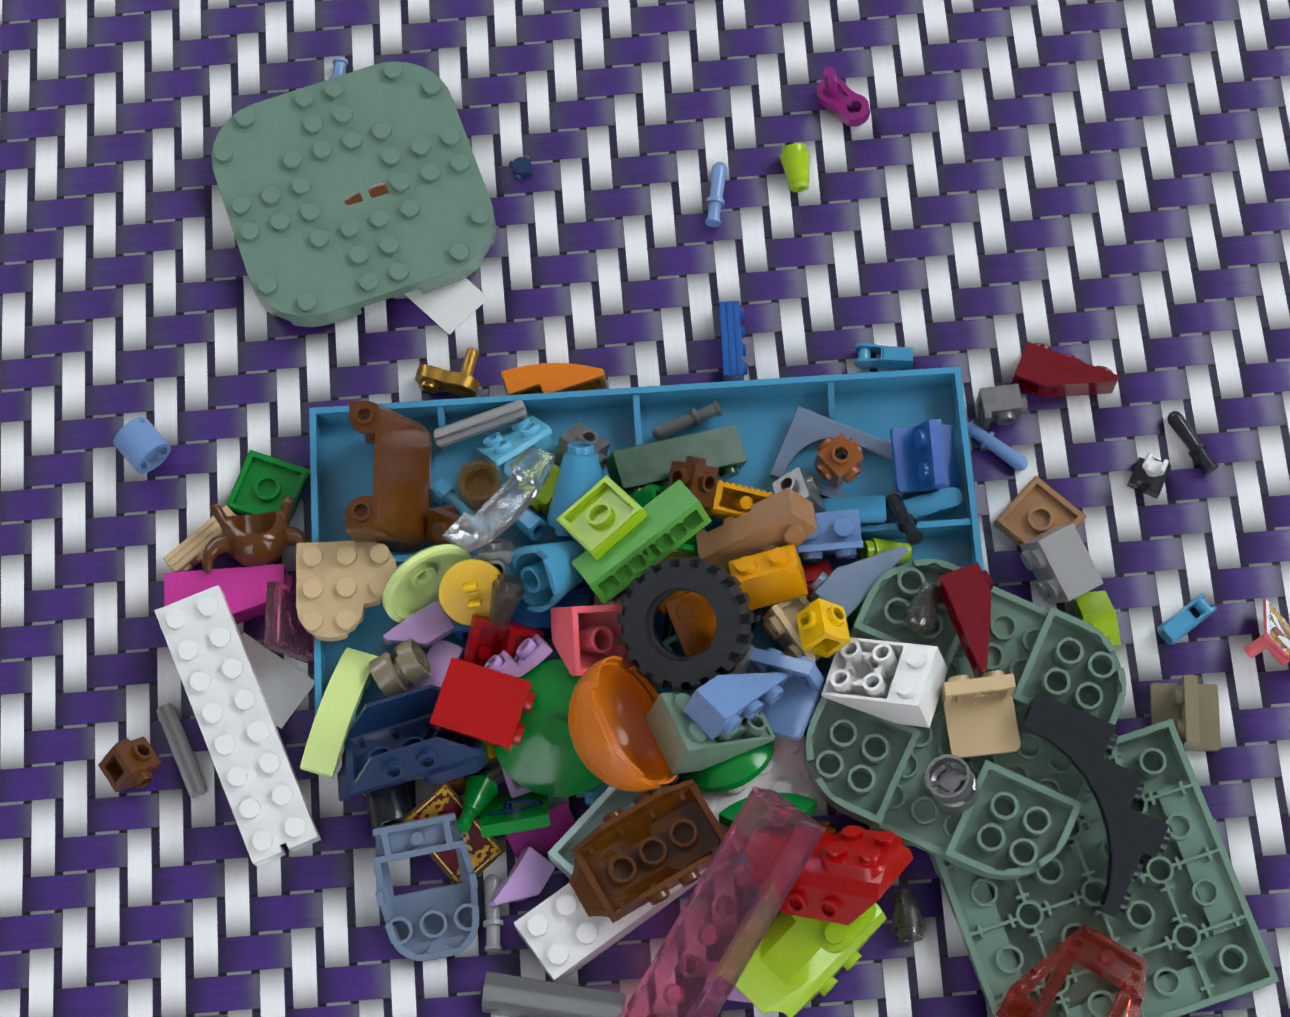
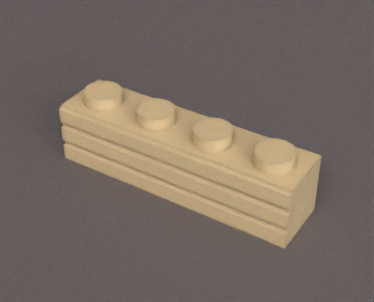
[163,505,236,572]

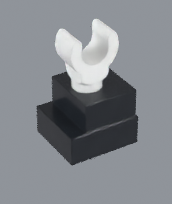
[1127,453,1171,499]

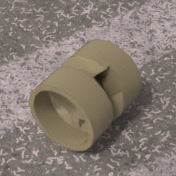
[369,638,433,698]

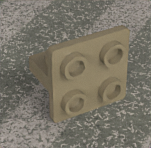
[1149,675,1221,752]

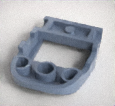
[373,812,479,961]

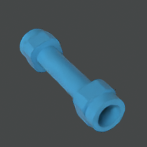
[430,479,498,544]

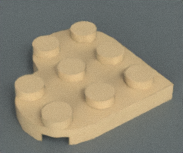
[296,541,397,642]

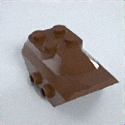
[569,779,735,923]

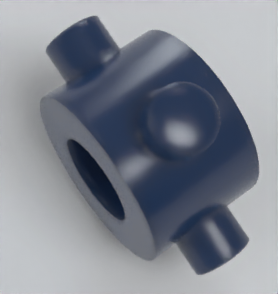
[509,155,535,181]

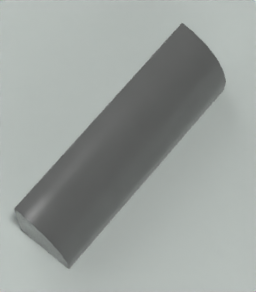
[482,971,626,1017]

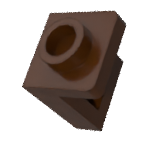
[425,504,467,547]

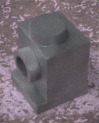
[976,384,1028,430]

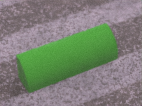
[571,479,712,605]

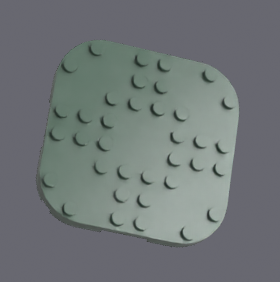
[212,61,496,327]
[804,559,1126,880]

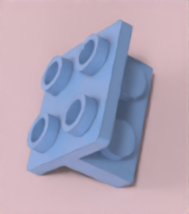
[796,509,864,563]

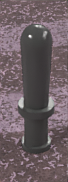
[652,400,722,441]

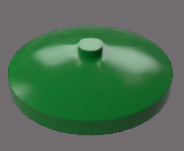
[493,659,603,797]

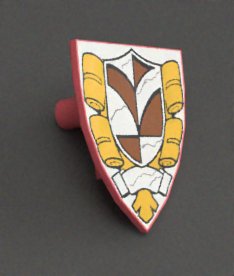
[1244,598,1290,665]

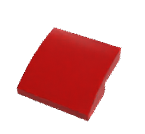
[462,614,544,667]

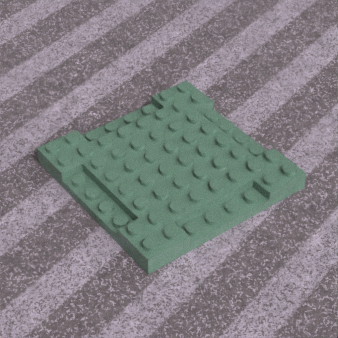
[928,718,1279,1017]

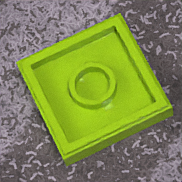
[556,475,648,561]

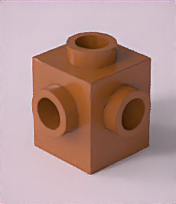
[814,433,864,489]

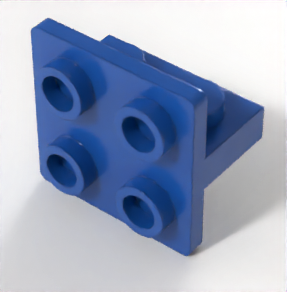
[890,419,959,493]

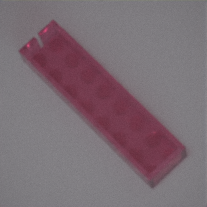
[620,787,827,1017]

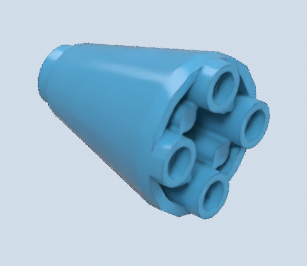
[547,442,604,536]

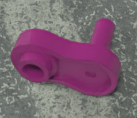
[817,67,870,127]

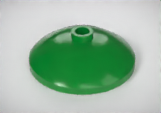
[678,741,775,793]

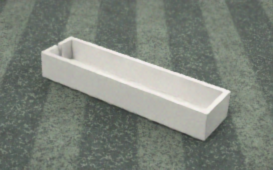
[154,585,321,867]

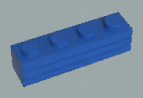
[719,301,748,382]

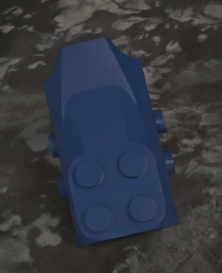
[337,684,488,801]

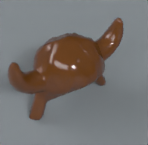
[202,496,312,574]

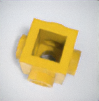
[796,598,851,658]

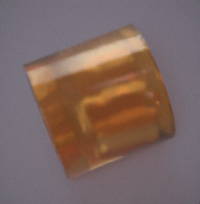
[457,460,503,514]

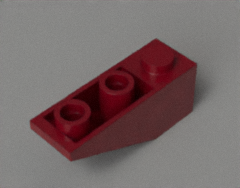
[1011,342,1119,398]

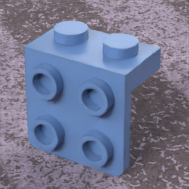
[748,648,826,740]

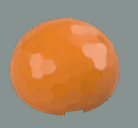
[568,656,678,793]

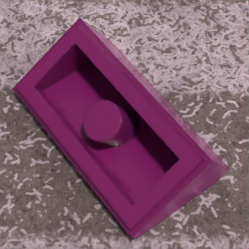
[505,802,576,859]

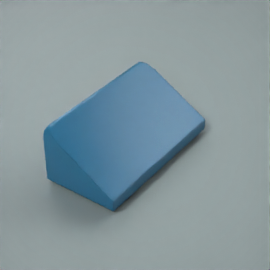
[822,495,887,524]

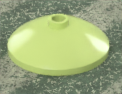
[383,544,472,623]

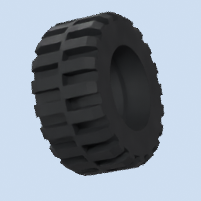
[616,557,754,691]

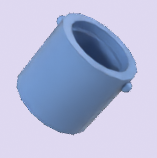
[113,417,171,474]

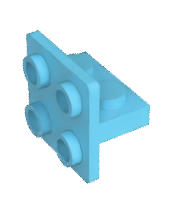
[477,415,556,489]

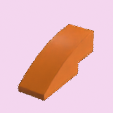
[501,363,606,395]

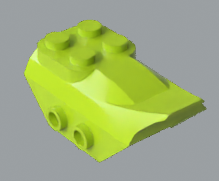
[729,903,887,1017]

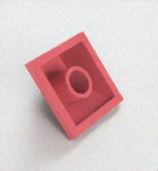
[550,604,633,676]

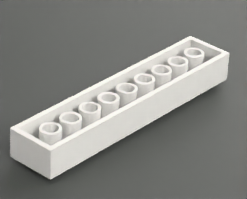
[514,735,819,983]

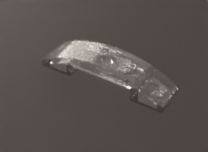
[443,445,555,552]

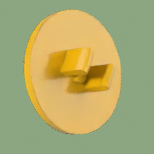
[439,559,507,626]

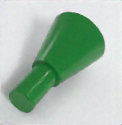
[456,775,498,833]

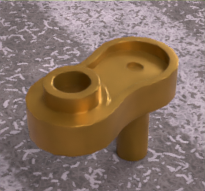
[415,348,480,398]

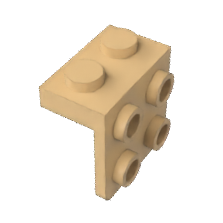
[941,670,1021,759]

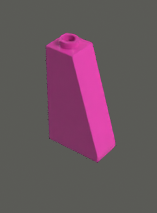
[164,564,295,625]

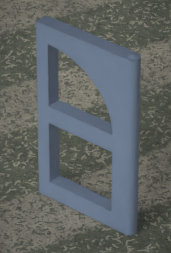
[770,406,905,524]

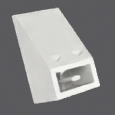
[821,637,948,728]

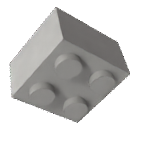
[1019,523,1104,604]

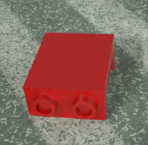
[430,657,536,752]

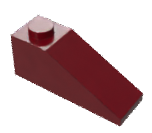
[936,562,993,678]

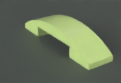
[300,647,378,779]

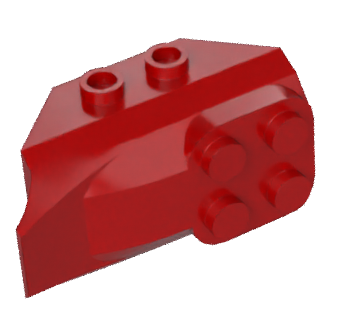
[741,825,913,925]

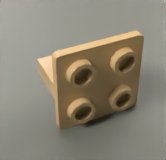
[762,596,823,662]

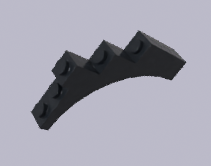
[1020,692,1171,918]

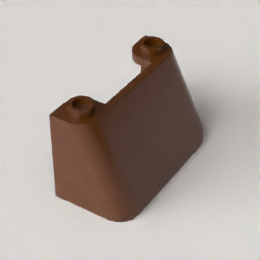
[345,401,432,552]

